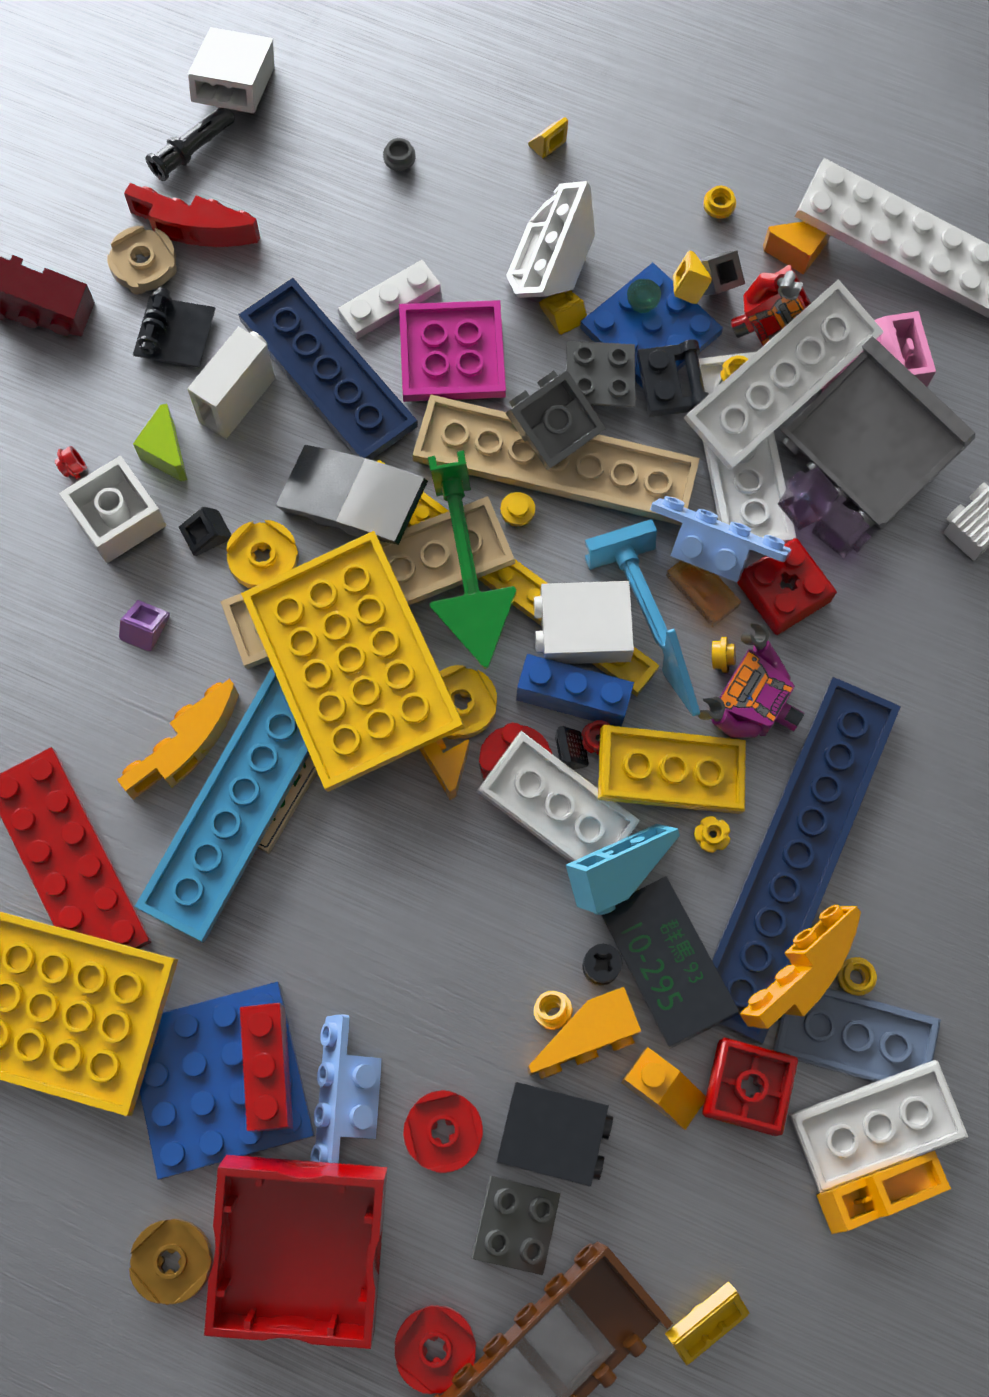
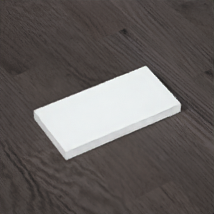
[476,731,640,863]
[789,1060,968,1193]

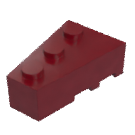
[0,255,95,337]

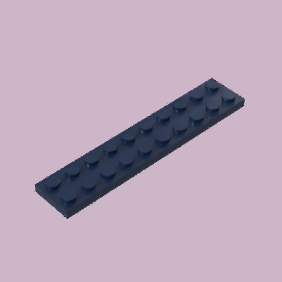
[712,677,901,1045]

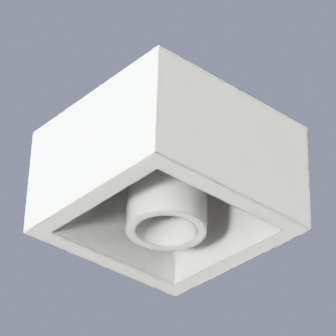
[59,455,167,564]

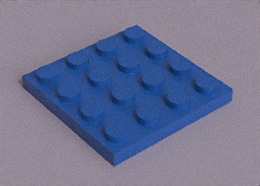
[140,981,315,1180]

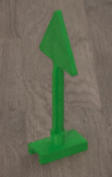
[428,450,517,669]

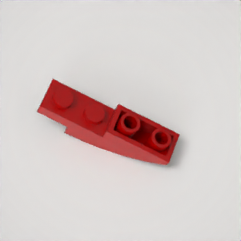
[124,183,260,247]

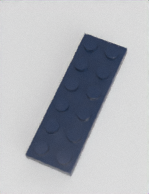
[238,278,418,460]

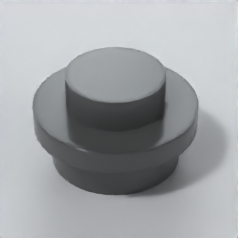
[383,138,416,171]

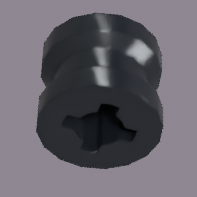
[582,943,623,986]

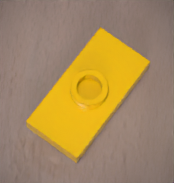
[665,1281,750,1366]

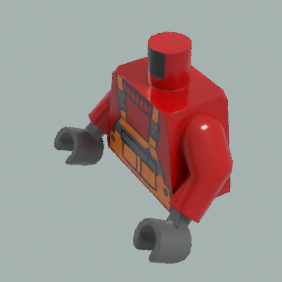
[731,265,811,346]

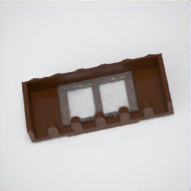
[433,1241,673,1397]

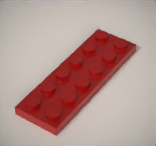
[0,747,152,949]

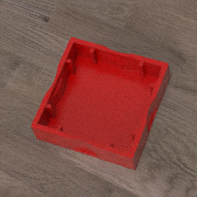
[204,1155,388,1349]

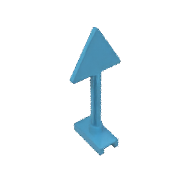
[585,519,700,716]

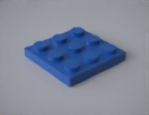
[580,262,723,388]

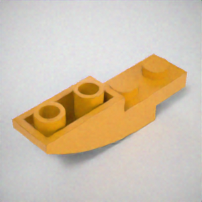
[117,678,239,800]
[740,905,861,1029]

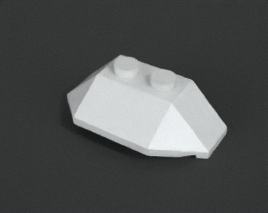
[507,181,595,298]

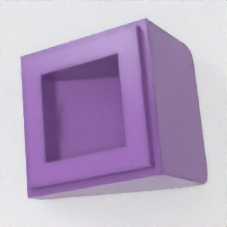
[119,600,170,651]

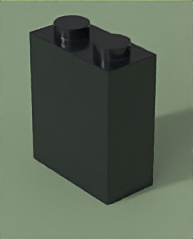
[496,1082,613,1187]

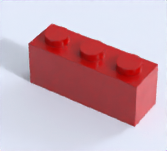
[240,1003,293,1133]

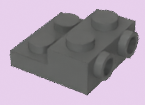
[506,370,606,470]

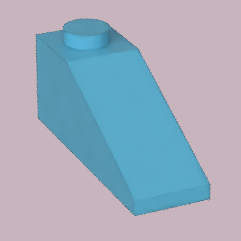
[566,824,680,915]

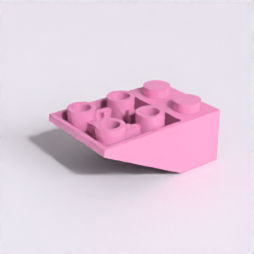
[821,311,936,392]

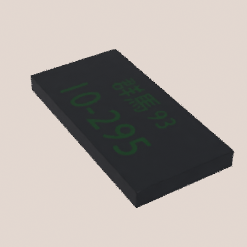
[601,876,739,1049]

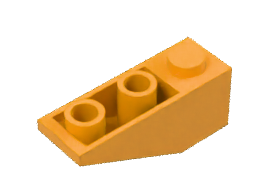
[527,987,641,1079]

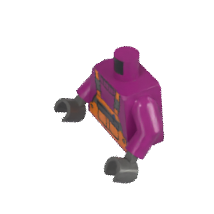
[698,623,805,738]

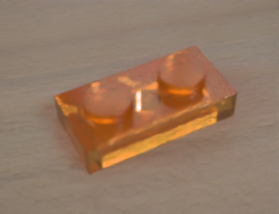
[666,560,741,627]

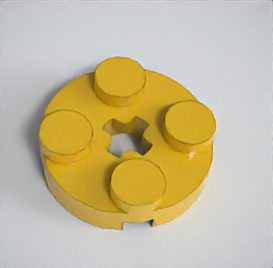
[226,520,299,589]
[439,665,497,740]

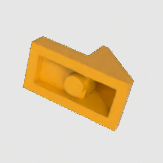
[419,739,470,800]

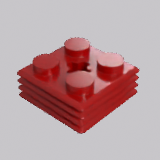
[737,538,837,635]
[702,1037,798,1136]

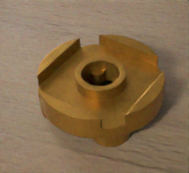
[129,1219,214,1305]

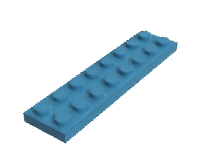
[134,667,309,943]

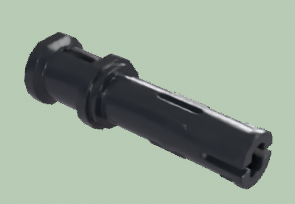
[145,107,235,181]

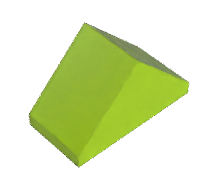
[133,403,188,481]

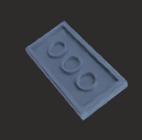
[773,988,941,1083]

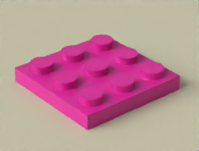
[399,300,506,402]

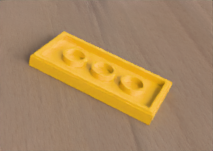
[598,725,746,814]

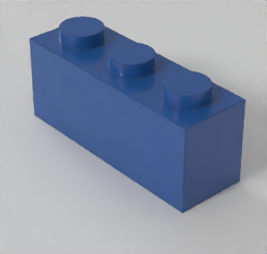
[516,654,634,727]

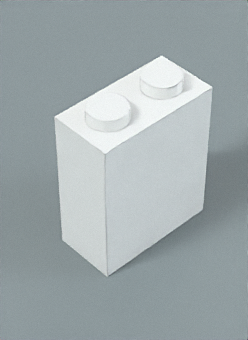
[188,27,275,113]
[187,326,275,439]
[534,581,634,664]

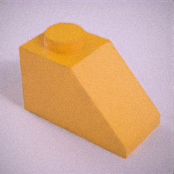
[621,1047,706,1131]

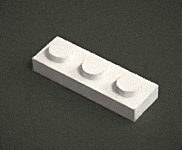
[338,260,441,340]

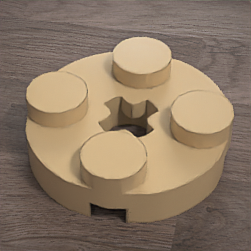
[107,226,177,294]

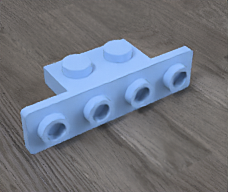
[650,496,792,582]
[310,1014,382,1163]

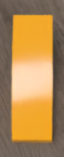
[816,1150,951,1234]

